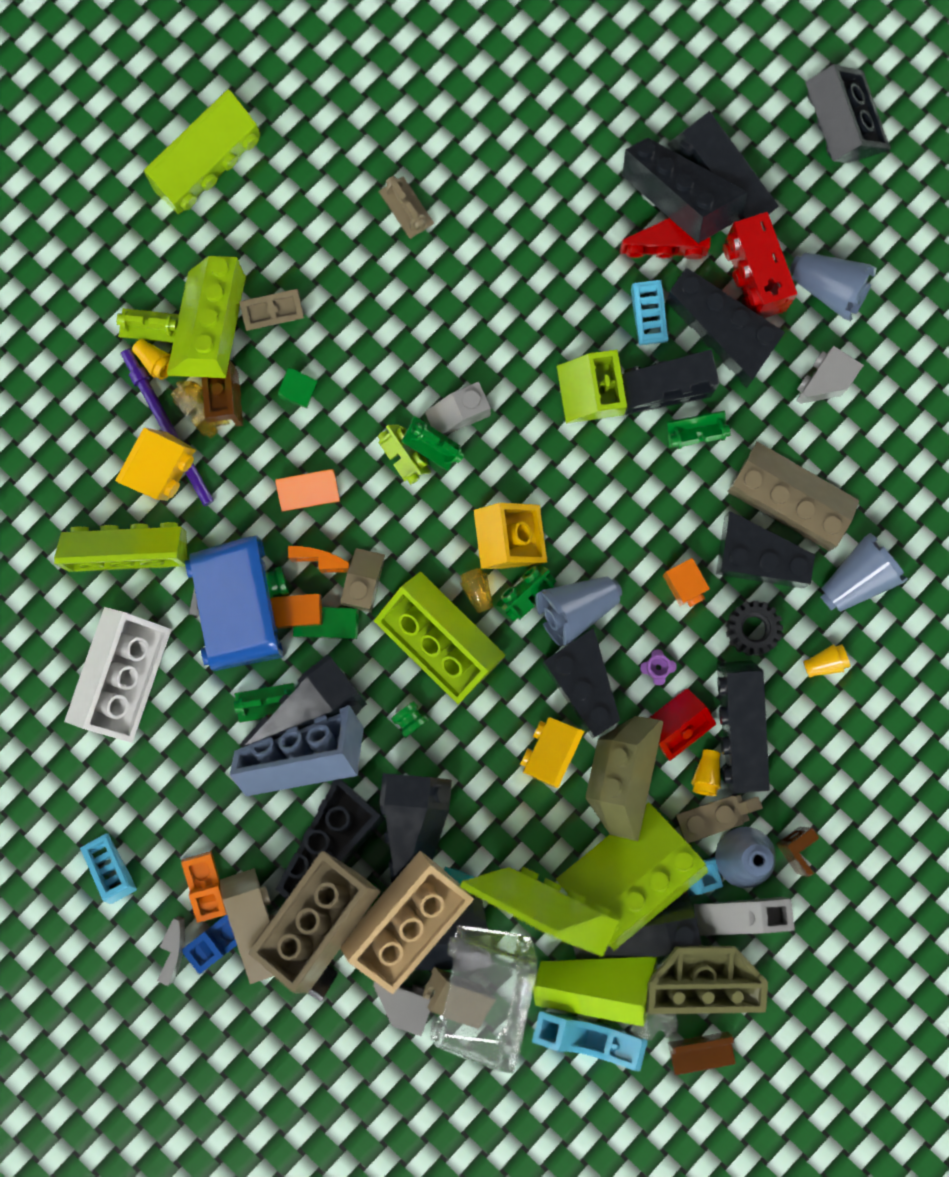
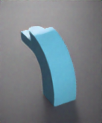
[532,1011,648,1071]

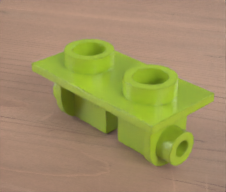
[116,308,179,343]
[377,424,431,485]

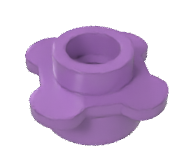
[640,649,676,685]

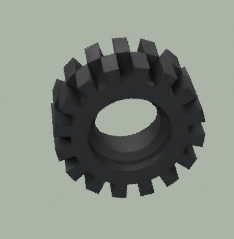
[726,601,783,656]

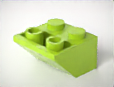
[557,349,627,424]

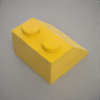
[115,427,196,501]
[474,503,547,569]
[520,717,584,788]

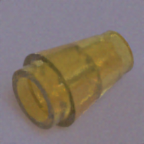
[459,567,494,613]

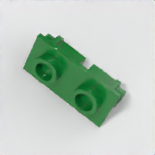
[667,410,731,449]
[401,416,464,471]
[496,565,557,622]
[234,683,295,723]

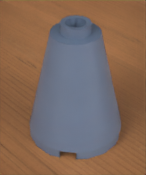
[790,252,877,321]
[821,533,908,612]
[535,576,622,646]
[715,827,776,888]

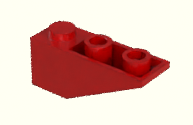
[619,218,710,260]

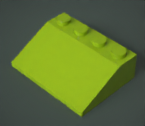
[556,802,708,951]
[460,867,619,956]

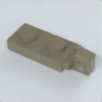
[675,794,762,843]

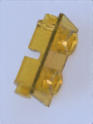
[171,381,229,438]

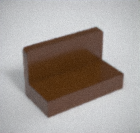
[201,360,243,427]
[776,826,819,877]
[668,1031,736,1075]

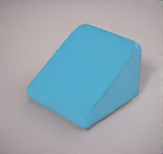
[687,857,723,896]

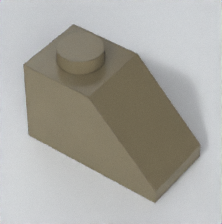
[340,548,385,613]

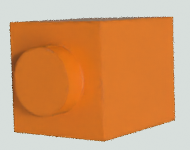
[663,558,710,607]

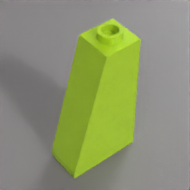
[530,957,657,1027]

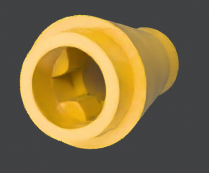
[132,339,171,380]
[803,644,851,678]
[691,750,721,796]

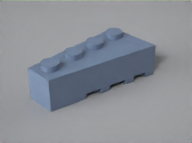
[230,705,364,796]

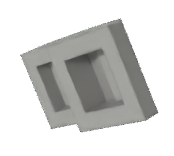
[157,916,185,986]

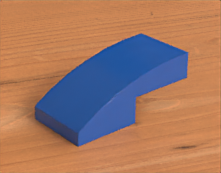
[181,915,237,975]

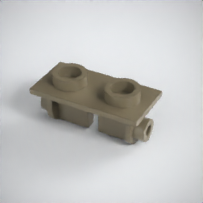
[379,176,434,239]

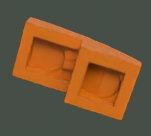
[288,546,350,573]
[271,594,322,628]
[181,851,227,923]

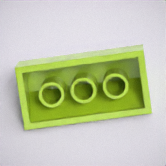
[143,89,260,215]
[167,256,246,378]
[54,522,187,572]
[374,571,506,704]

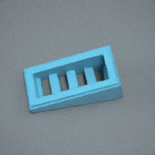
[631,280,668,346]
[80,833,137,904]

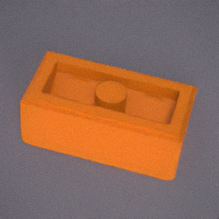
[275,469,340,512]

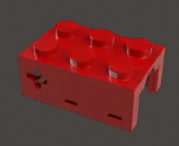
[723,212,798,318]

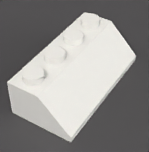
[64,607,172,743]

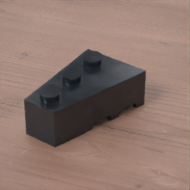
[622,349,719,415]
[716,511,815,589]
[542,628,620,739]

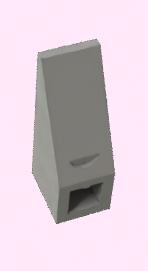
[694,897,795,936]

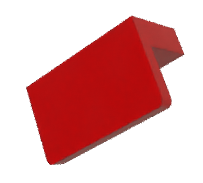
[649,689,716,761]

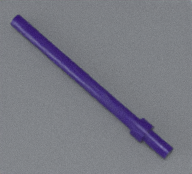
[120,348,214,506]

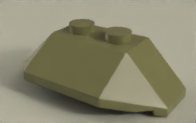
[585,716,663,841]
[646,946,768,1014]

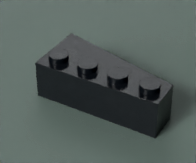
[666,267,785,388]
[275,779,386,900]

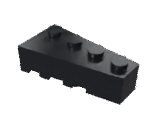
[667,111,779,221]
[622,137,748,243]
[716,660,770,794]

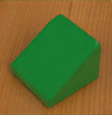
[278,367,318,409]

